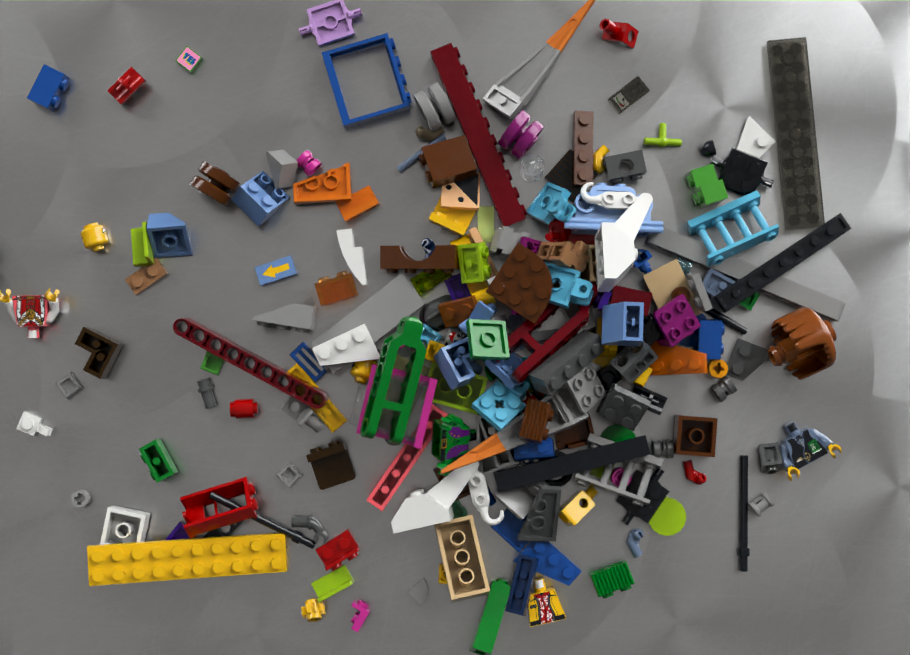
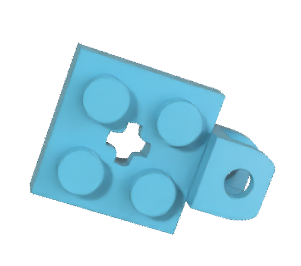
[526,182,576,225]
[544,261,594,309]
[471,380,530,432]

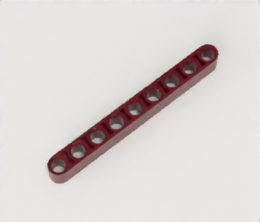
[173,318,328,409]

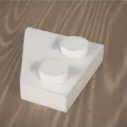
[736,116,776,158]

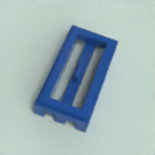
[290,342,327,382]

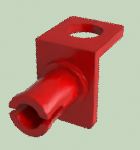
[599,18,639,48]

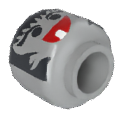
[442,326,468,346]

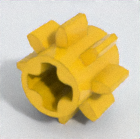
[301,599,326,622]

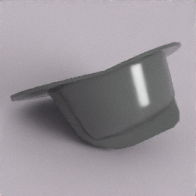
[419,295,452,332]

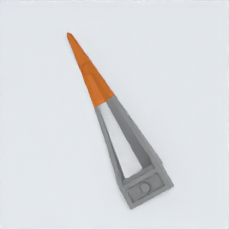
[483,0,595,120]
[440,388,589,474]

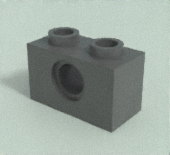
[603,150,647,184]

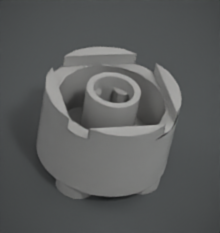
[489,226,532,259]

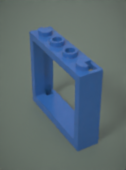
[322,33,412,129]

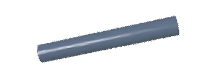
[397,134,447,173]

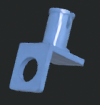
[458,301,497,334]

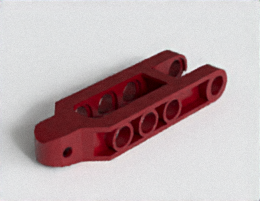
[495,282,599,383]

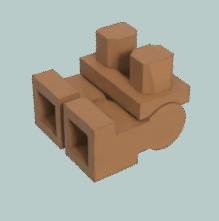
[537,241,590,272]

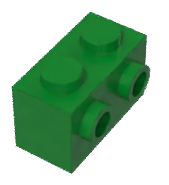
[139,439,178,483]

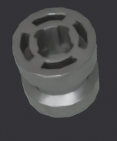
[710,376,737,402]
[652,439,674,458]

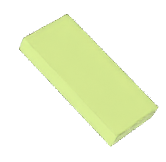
[478,206,494,242]

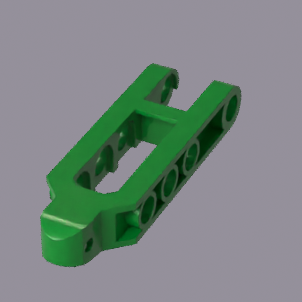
[360,316,426,445]

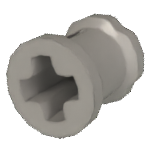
[748,492,774,517]

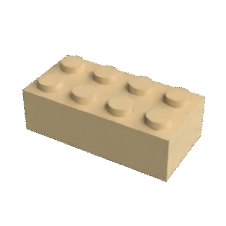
[435,515,490,603]

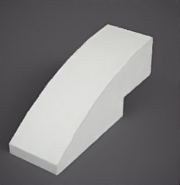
[336,228,368,286]

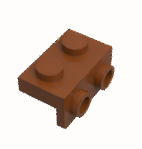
[438,295,477,328]

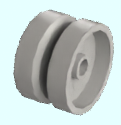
[413,82,456,132]

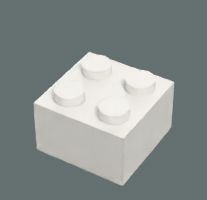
[100,505,151,545]

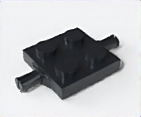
[710,147,774,195]
[616,468,670,526]

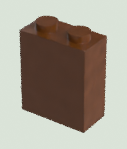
[418,135,477,189]

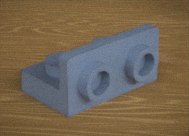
[702,268,735,305]

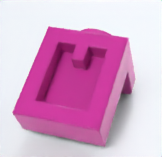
[351,599,371,633]

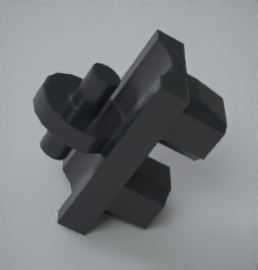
[632,384,667,415]

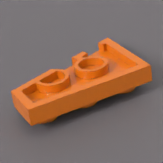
[293,162,352,204]
[649,341,708,375]

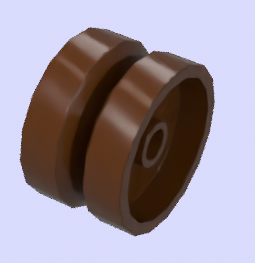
[189,161,240,206]

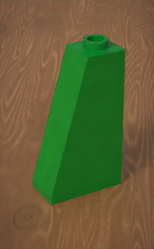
[469,579,511,655]

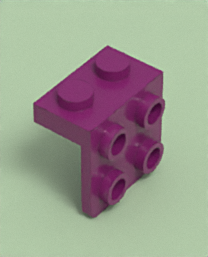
[653,294,701,348]

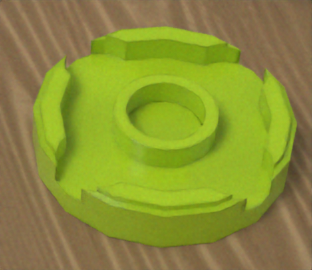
[649,497,686,536]

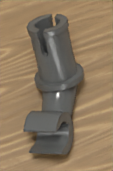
[291,515,328,544]

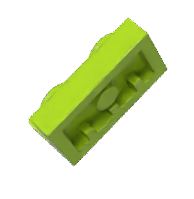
[457,242,491,284]

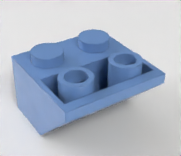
[231,171,290,227]
[601,302,644,347]

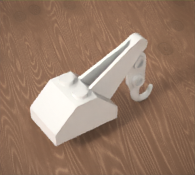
[580,182,653,292]
[391,461,504,534]

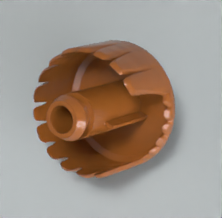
[767,307,837,380]

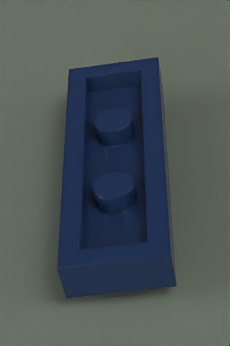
[505,554,539,616]

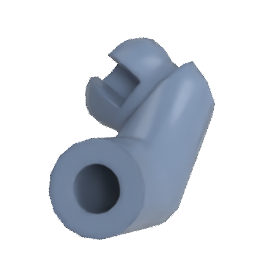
[627,529,644,558]

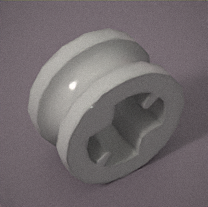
[71,490,90,508]

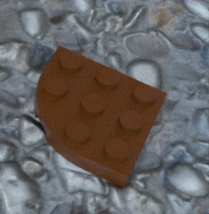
[486,243,553,324]

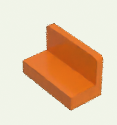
[336,186,380,223]

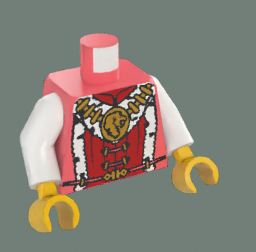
[0,288,60,338]

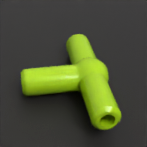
[643,123,682,147]

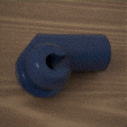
[421,238,436,260]

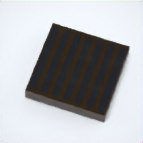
[545,149,598,203]

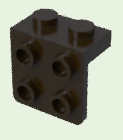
[306,440,356,490]

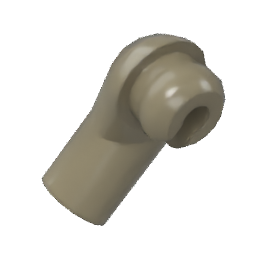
[415,126,445,142]

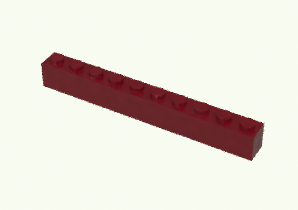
[430,43,527,227]

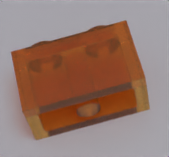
[314,271,359,307]

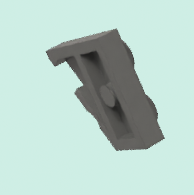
[726,338,769,381]

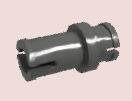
[197,378,217,409]

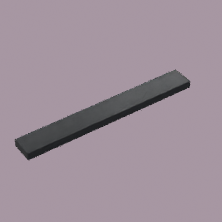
[714,213,852,313]
[494,435,650,492]

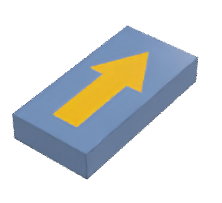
[254,255,297,286]

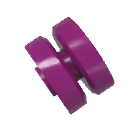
[498,110,545,160]

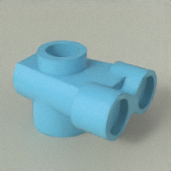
[420,324,443,349]

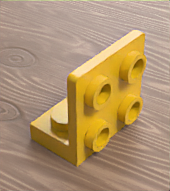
[429,197,476,237]

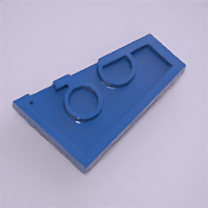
[513,541,582,586]

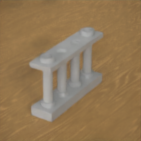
[573,433,664,507]

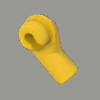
[593,145,609,174]

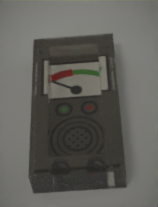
[608,76,650,115]

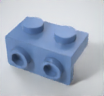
[484,352,528,390]

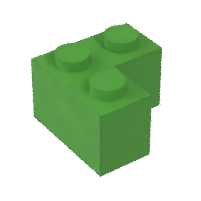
[687,164,728,209]

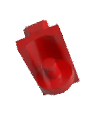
[107,66,146,105]

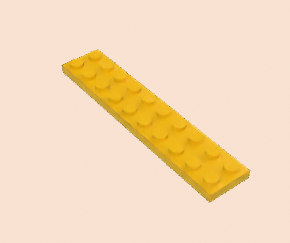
[87,533,287,586]

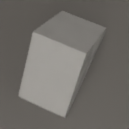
[266,150,298,189]

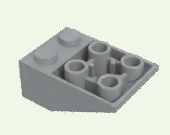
[252,303,318,334]

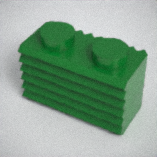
[589,560,635,599]

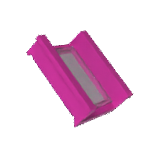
[356,364,438,449]

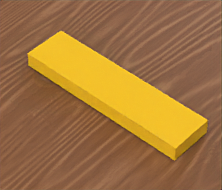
[284,363,348,433]

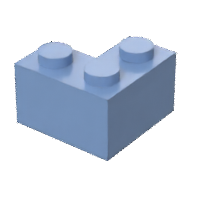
[434,337,476,391]

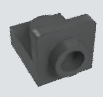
[758,442,783,474]

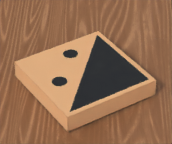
[441,172,480,211]

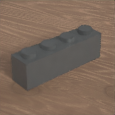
[528,330,605,396]

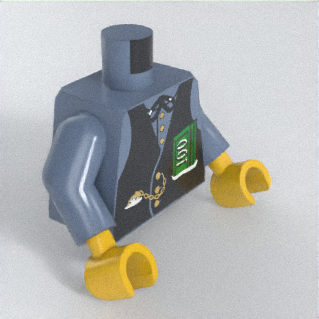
[780,421,842,481]

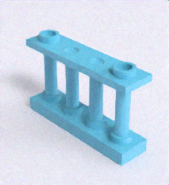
[687,190,779,267]

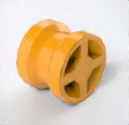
[707,359,728,378]

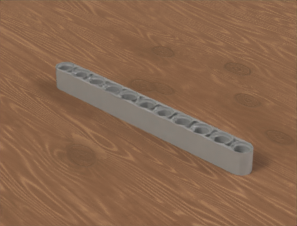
[645,227,845,322]

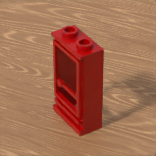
[180,477,259,539]

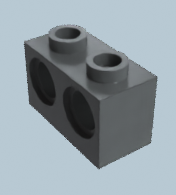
[609,341,659,384]

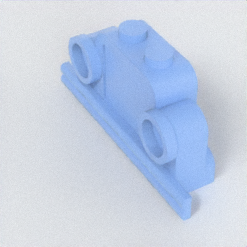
[564,183,663,237]

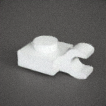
[16,411,53,436]

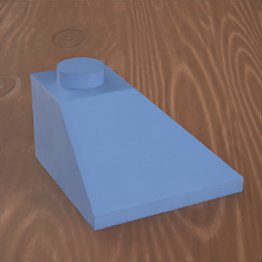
[147,213,193,258]

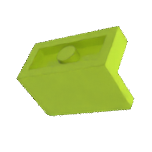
[131,222,154,267]
[311,564,354,602]

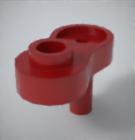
[545,218,569,243]

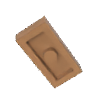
[125,258,168,295]

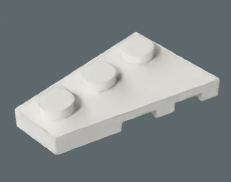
[312,324,380,366]

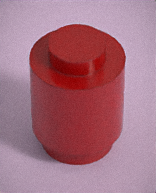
[230,399,259,419]

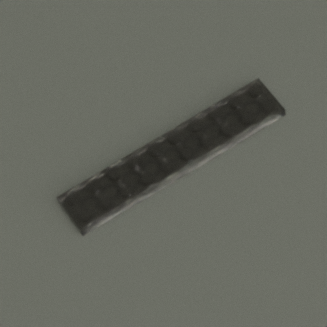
[767,37,825,231]

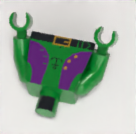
[431,414,477,476]

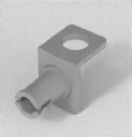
[281,396,324,433]

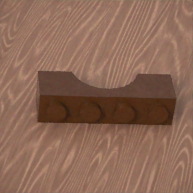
[380,245,460,273]

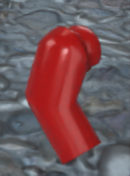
[683,460,707,485]

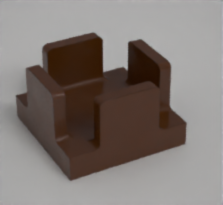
[553,412,594,451]

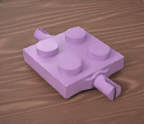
[299,0,363,47]

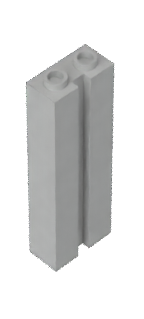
[310,273,426,374]

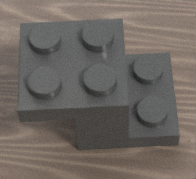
[596,382,651,431]

